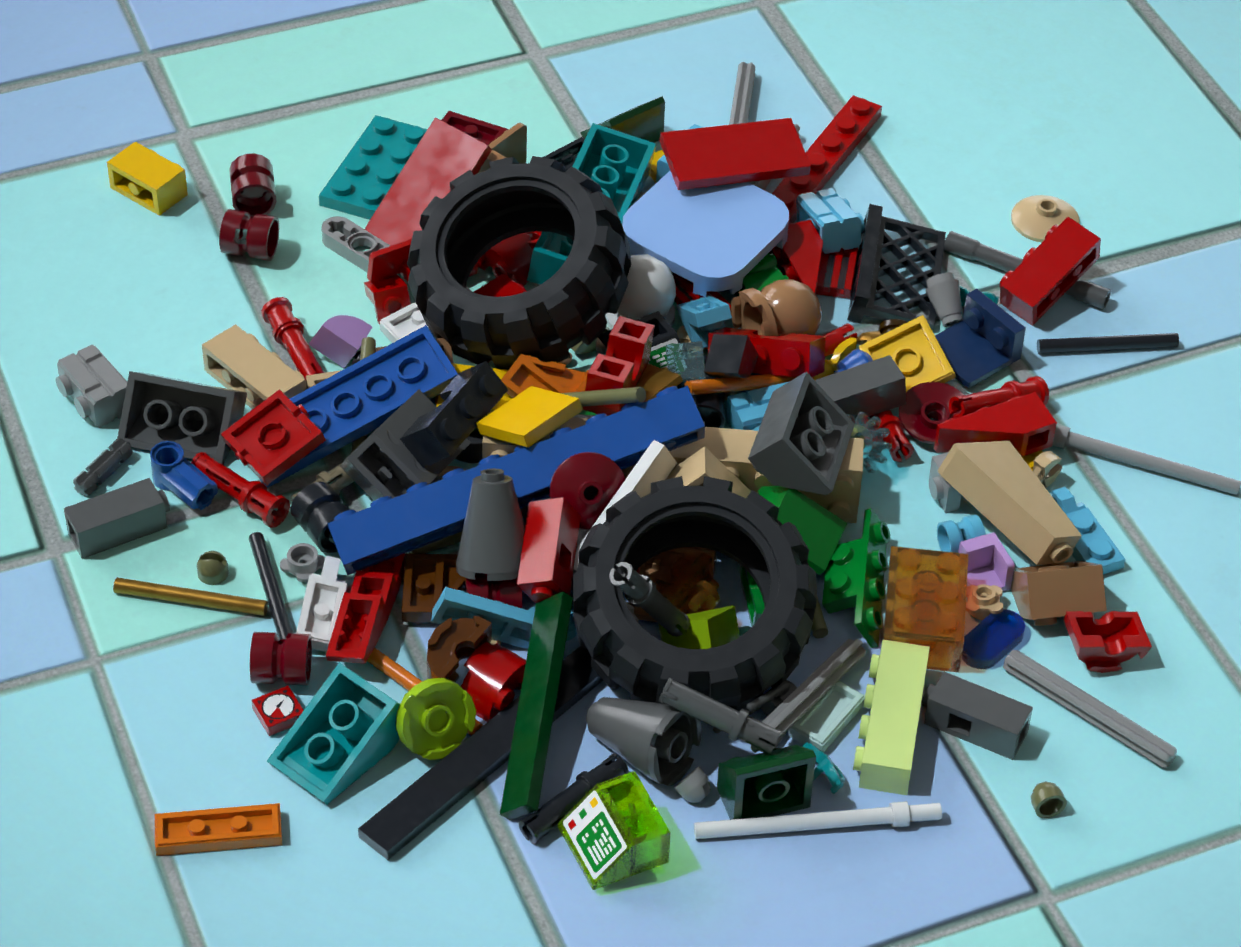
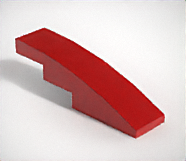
[326,553,406,664]

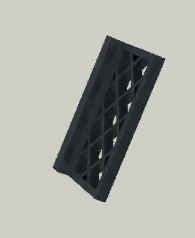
[847,204,946,330]

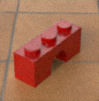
[582,316,655,416]
[708,327,826,377]

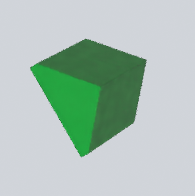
[758,486,848,575]

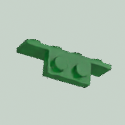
[822,508,890,648]

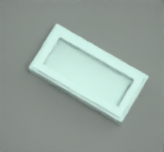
[788,681,865,752]

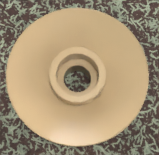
[1011,195,1079,243]

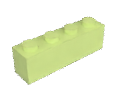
[853,639,930,795]

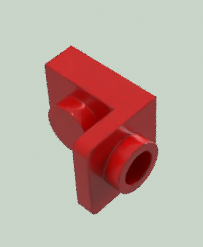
[364,275,411,325]

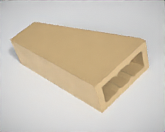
[937,441,1082,565]

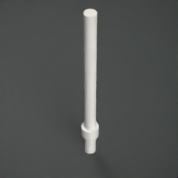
[694,801,942,839]

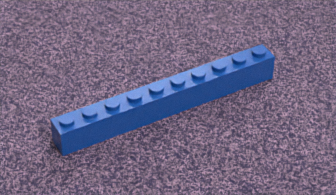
[327,386,705,575]

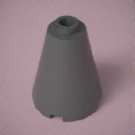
[456,469,525,581]
[586,697,702,786]

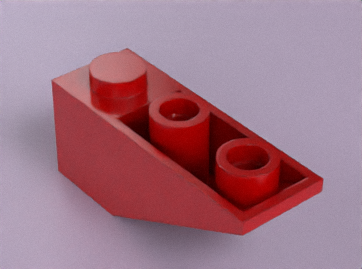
[769,220,823,294]
[934,392,1057,457]

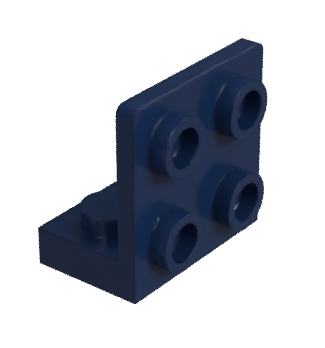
[935,289,1026,388]

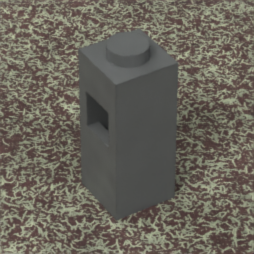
[815,355,906,422]
[64,478,170,559]
[922,671,1033,760]

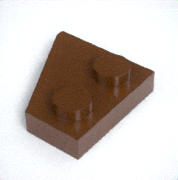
[402,553,466,623]

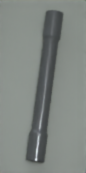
[944,231,1111,309]

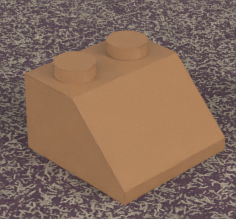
[1011,561,1107,626]

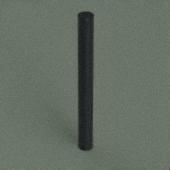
[1037,333,1179,354]
[248,532,293,639]

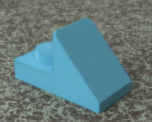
[676,296,732,350]

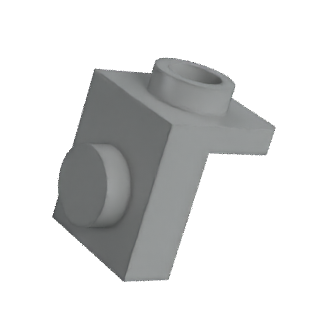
[929,452,961,513]

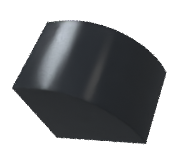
[704,334,758,378]

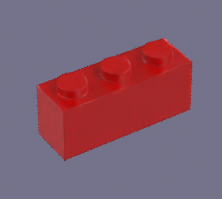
[999,217,1101,326]

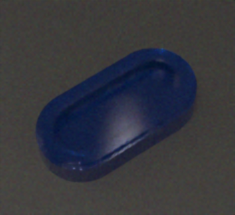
[960,609,1025,669]

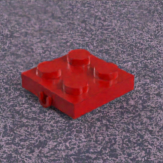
[221,389,326,485]

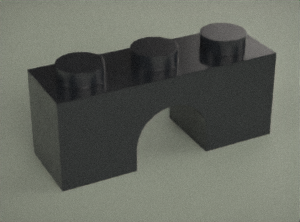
[400,361,508,468]

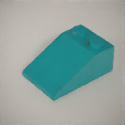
[267,662,400,805]

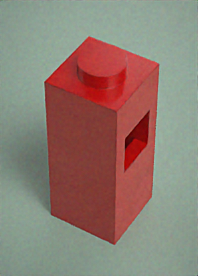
[517,497,581,603]

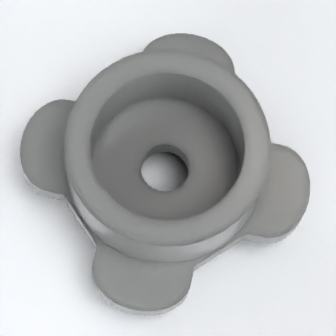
[280,543,325,582]

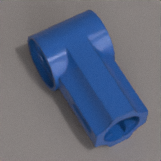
[150,441,218,510]

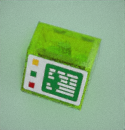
[558,771,671,890]

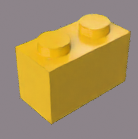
[107,142,188,216]

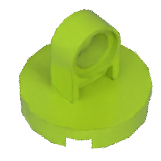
[396,678,476,760]

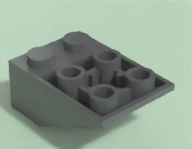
[340,389,471,501]

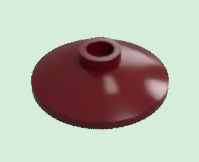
[899,382,964,444]
[550,452,625,529]

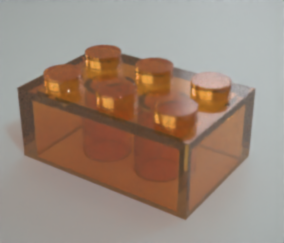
[882,546,968,672]

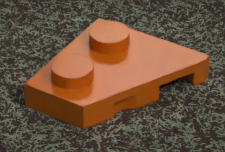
[501,354,589,398]

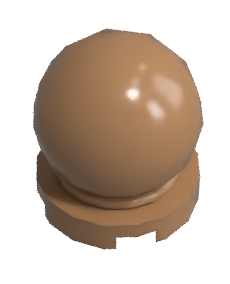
[731,279,822,336]

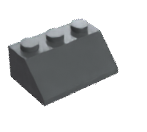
[117,371,247,465]
[748,372,855,495]

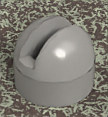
[674,767,711,803]

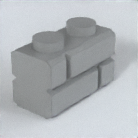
[56,344,127,428]

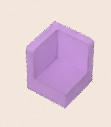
[956,532,1015,592]

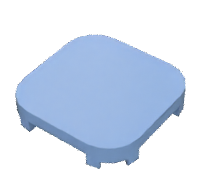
[622,171,789,297]

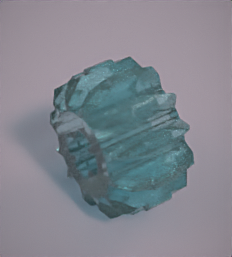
[847,412,892,473]

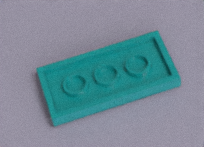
[319,115,427,220]

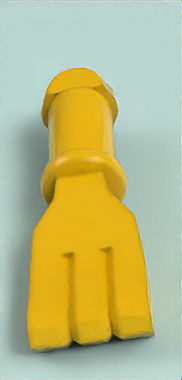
[814,337,857,380]

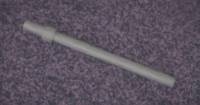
[1052,424,1241,495]

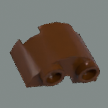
[427,616,492,682]

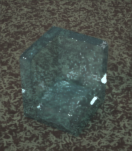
[666,341,706,387]

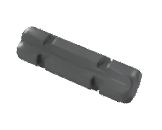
[73,438,133,496]

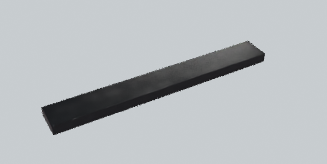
[358,646,603,860]

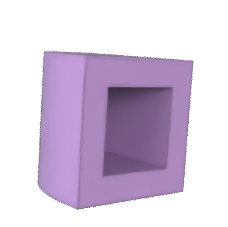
[309,315,372,368]

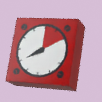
[252,685,304,736]

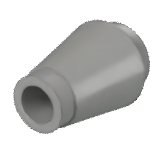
[925,272,963,327]

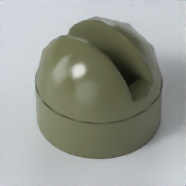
[197,550,229,585]
[1031,781,1067,818]

